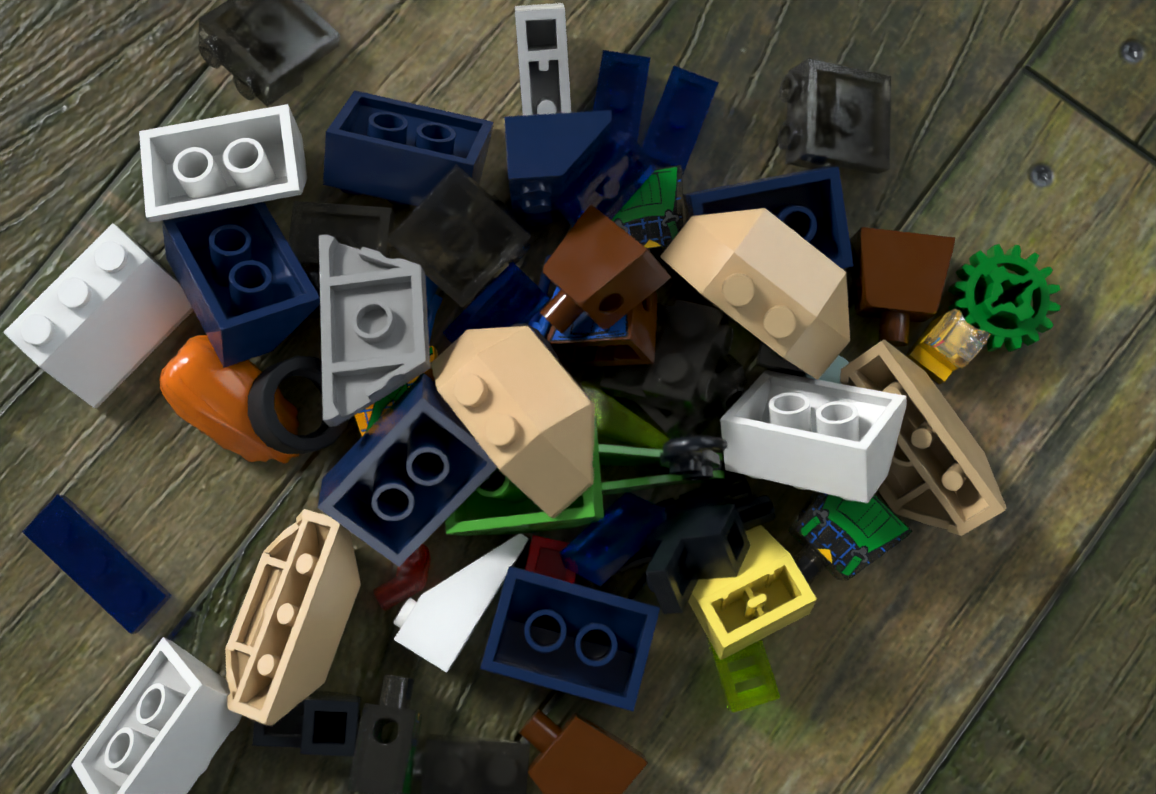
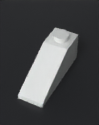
[515,3,571,116]
[394,533,530,673]

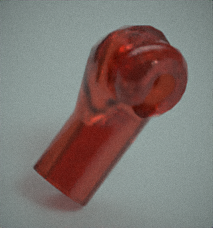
[373,544,431,611]

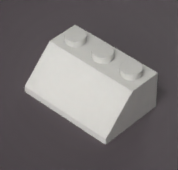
[139,104,308,223]
[3,223,193,409]
[720,370,907,503]
[71,637,242,794]

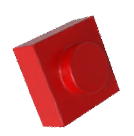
[525,535,582,584]

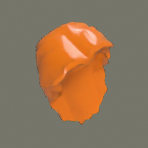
[160,335,299,464]

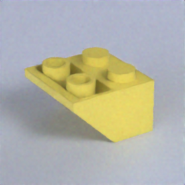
[688,525,817,660]

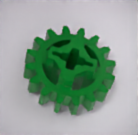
[948,244,1061,352]

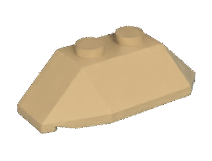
[660,208,850,380]
[430,326,595,519]
[840,339,1007,536]
[225,509,361,726]

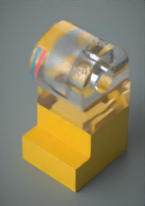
[906,309,990,384]

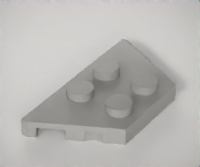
[319,235,430,427]

